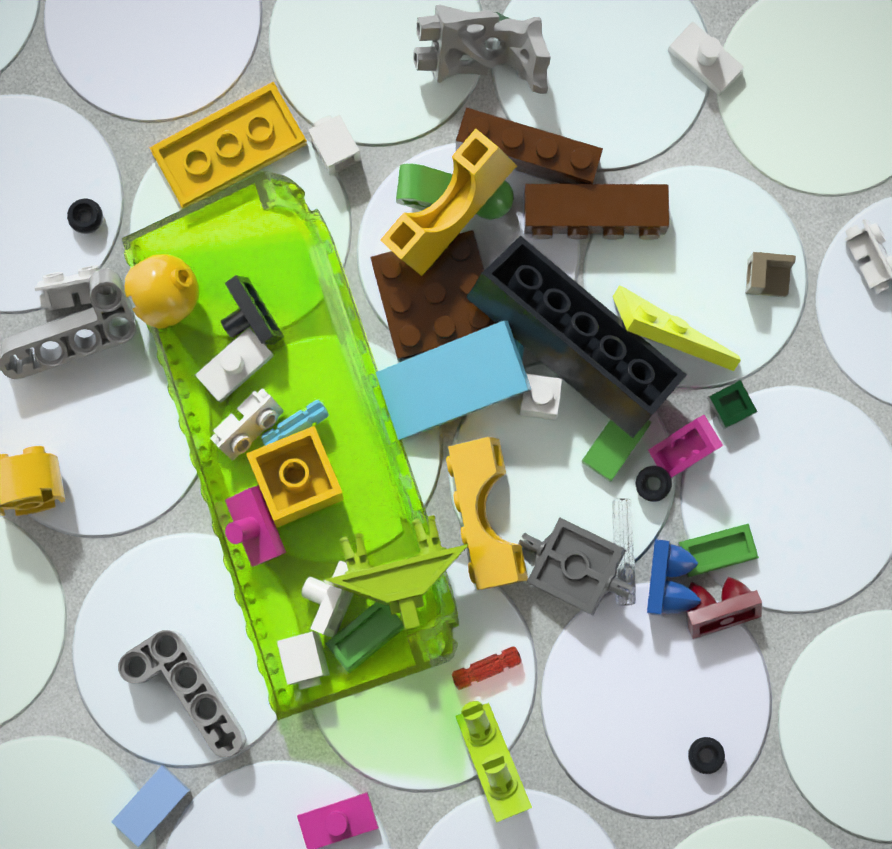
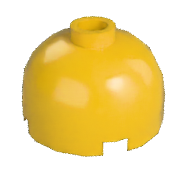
[124,254,199,329]

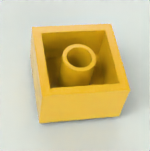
[246,426,344,528]

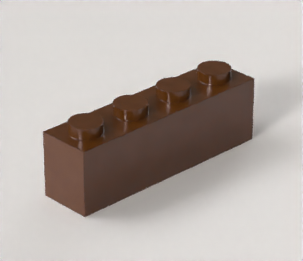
[455,107,603,184]
[524,184,669,240]

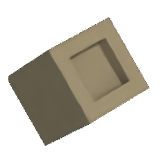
[745,252,796,297]

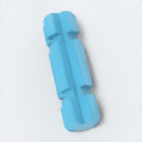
[261,400,329,446]

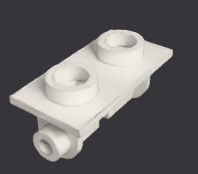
[845,218,892,294]
[34,265,113,311]
[210,388,284,461]

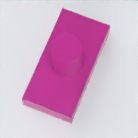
[648,415,724,478]
[225,485,287,567]
[297,792,379,849]

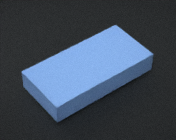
[111,765,190,847]

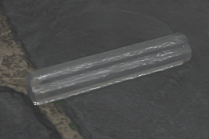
[612,498,636,606]

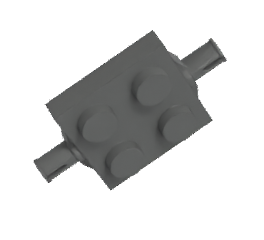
[518,517,635,616]

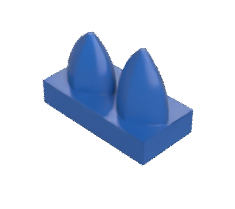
[647,539,701,616]

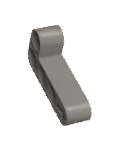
[0,268,136,379]
[118,630,246,757]

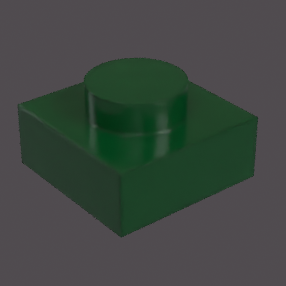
[707,380,758,429]

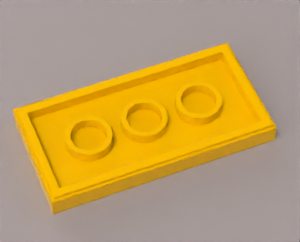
[149,81,308,211]

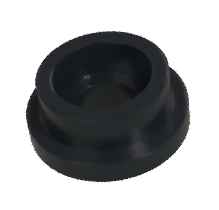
[67,198,103,234]
[635,465,672,502]
[688,737,725,774]

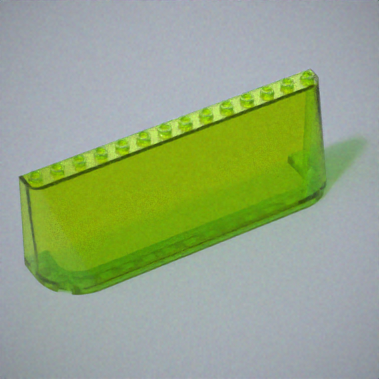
[121,170,459,720]

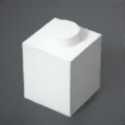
[308,114,361,176]
[520,374,562,420]
[277,632,330,690]

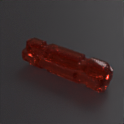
[451,646,522,690]

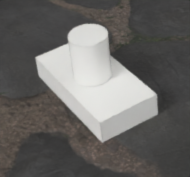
[667,21,745,96]
[195,328,274,403]
[302,560,353,638]

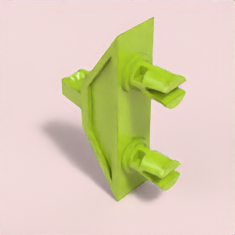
[323,515,469,631]
[455,701,532,823]

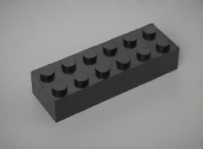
[466,236,687,438]

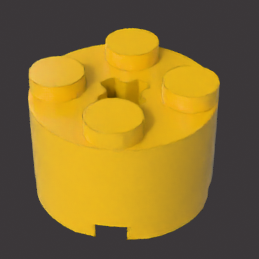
[0,446,66,516]

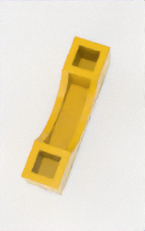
[380,129,517,276]
[446,437,528,590]

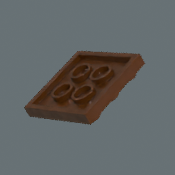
[370,230,496,361]

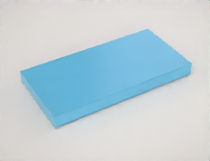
[375,321,532,440]

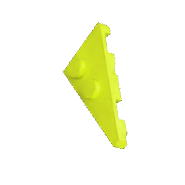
[612,285,741,371]

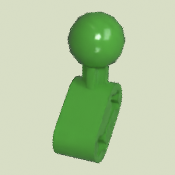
[396,163,514,220]

